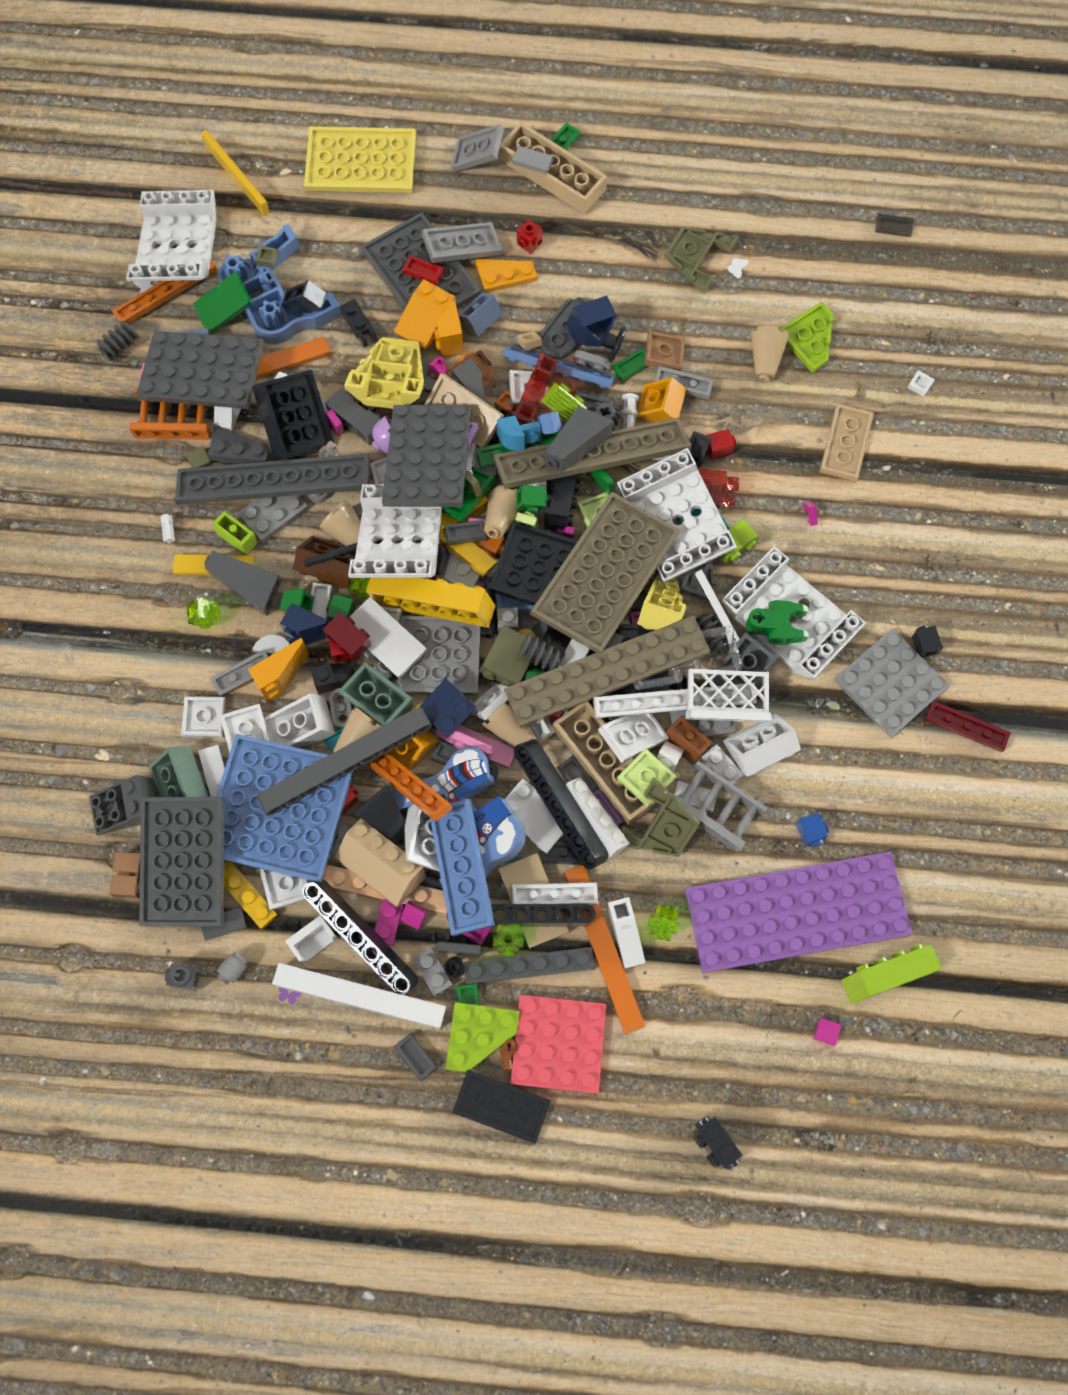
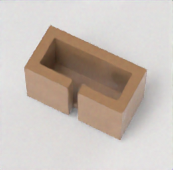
[109,852,140,899]

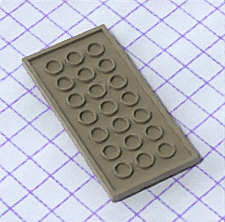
[530,492,680,653]

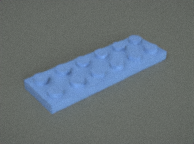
[430,799,495,936]

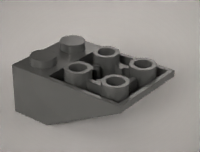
[89,775,156,836]

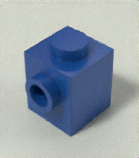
[796,812,829,848]

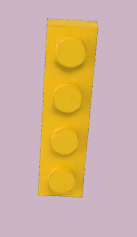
[224,861,278,929]

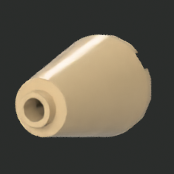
[751,326,789,382]
[484,485,525,539]
[320,501,361,552]
[482,702,538,748]
[333,706,382,752]

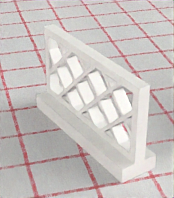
[685,669,771,723]

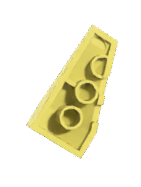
[637,572,686,630]

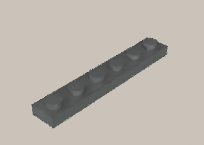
[464,947,595,984]

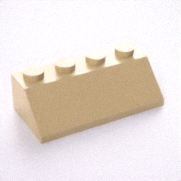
[335,819,426,908]

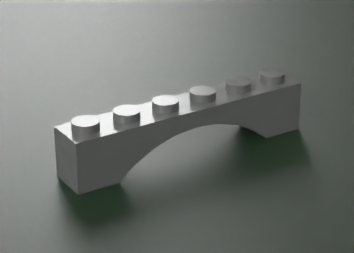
[452,358,501,444]

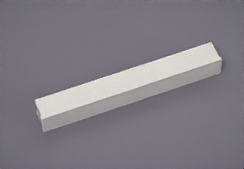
[272,963,446,1030]

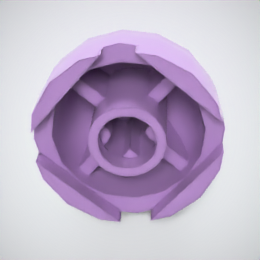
[372,416,392,454]

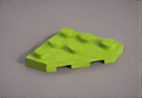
[778,301,834,373]
[445,1002,520,1072]

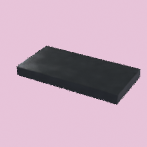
[452,1070,551,1144]

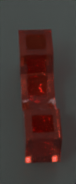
[513,352,559,425]

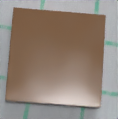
[644,331,685,371]

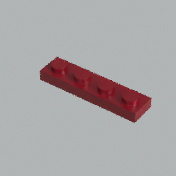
[924,701,1011,752]

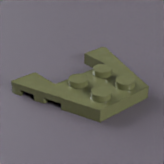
[664,226,739,294]
[620,777,699,857]

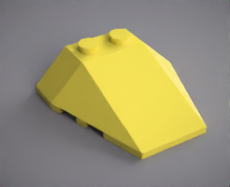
[344,337,424,409]

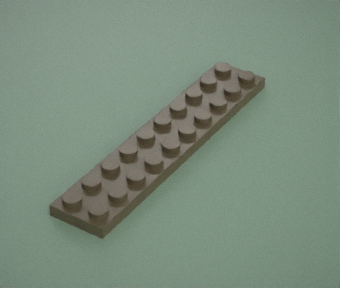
[494,418,692,489]
[504,615,710,728]

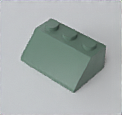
[338,662,413,726]
[148,745,208,797]

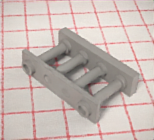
[674,761,768,852]

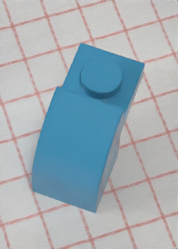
[496,415,541,451]

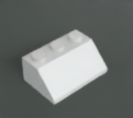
[723,714,801,777]

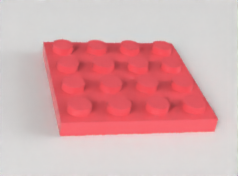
[511,995,606,1094]

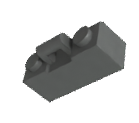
[325,388,382,445]

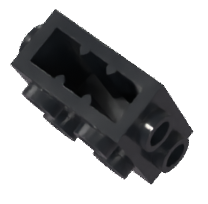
[693,1116,743,1170]

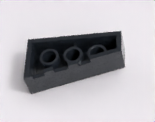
[544,473,583,531]

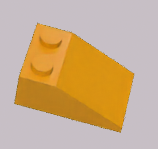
[394,280,456,350]
[248,638,309,702]

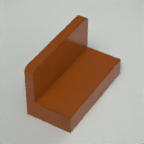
[666,716,712,765]

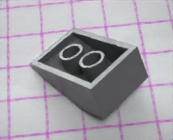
[711,632,781,687]

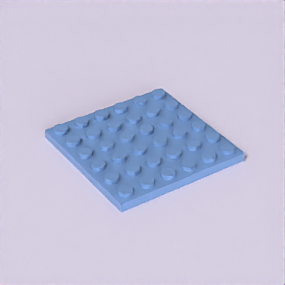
[216,734,354,882]

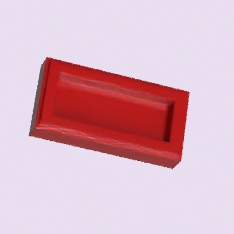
[402,255,444,286]

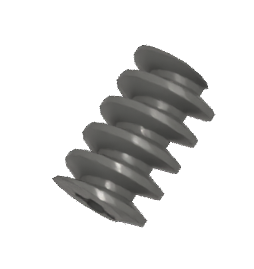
[96,321,139,361]
[696,613,732,658]
[519,633,565,671]

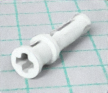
[621,393,639,429]

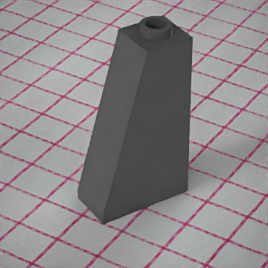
[545,406,613,472]
[205,550,282,616]

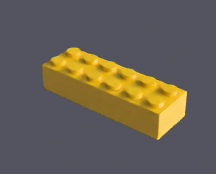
[366,577,495,628]

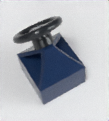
[566,295,627,362]

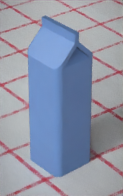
[534,411,562,434]

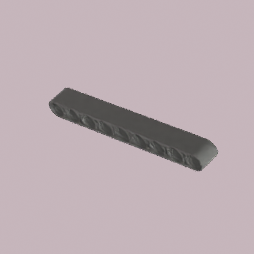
[256,707,432,816]

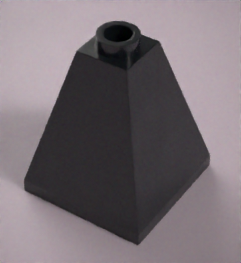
[352,784,405,844]

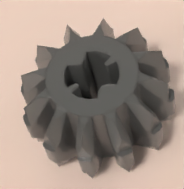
[590,399,622,431]

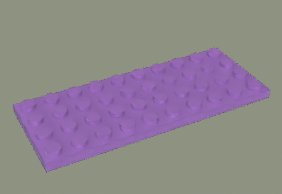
[685,852,913,974]

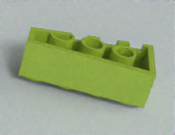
[841,944,942,1005]

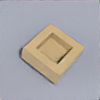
[517,331,542,350]

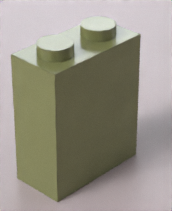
[479,625,539,687]

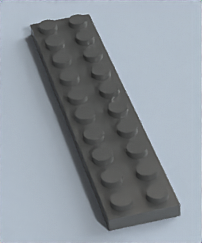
[175,453,370,505]

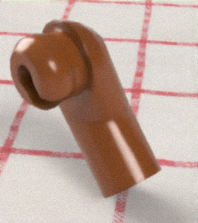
[500,1038,518,1071]

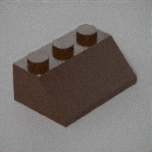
[293,536,356,588]

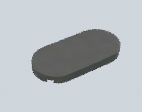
[539,297,589,360]

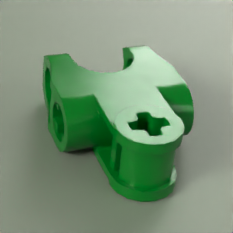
[746,600,808,645]

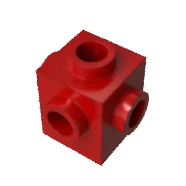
[516,219,543,254]

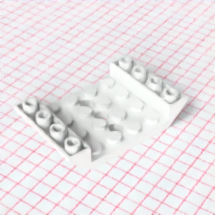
[126,190,217,281]
[617,448,737,583]
[348,484,442,578]
[722,546,866,679]

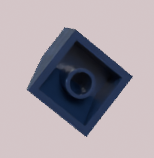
[280,603,329,646]
[419,678,476,737]

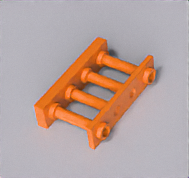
[129,388,211,440]

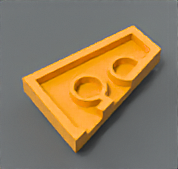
[475,259,538,293]

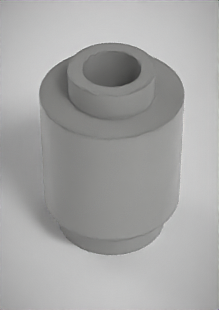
[216,951,248,984]

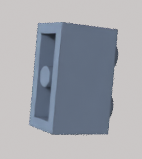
[458,292,503,337]

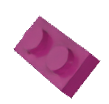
[374,899,404,947]

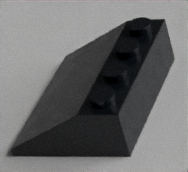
[252,370,335,461]

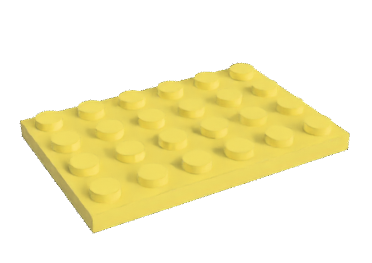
[304,126,416,193]

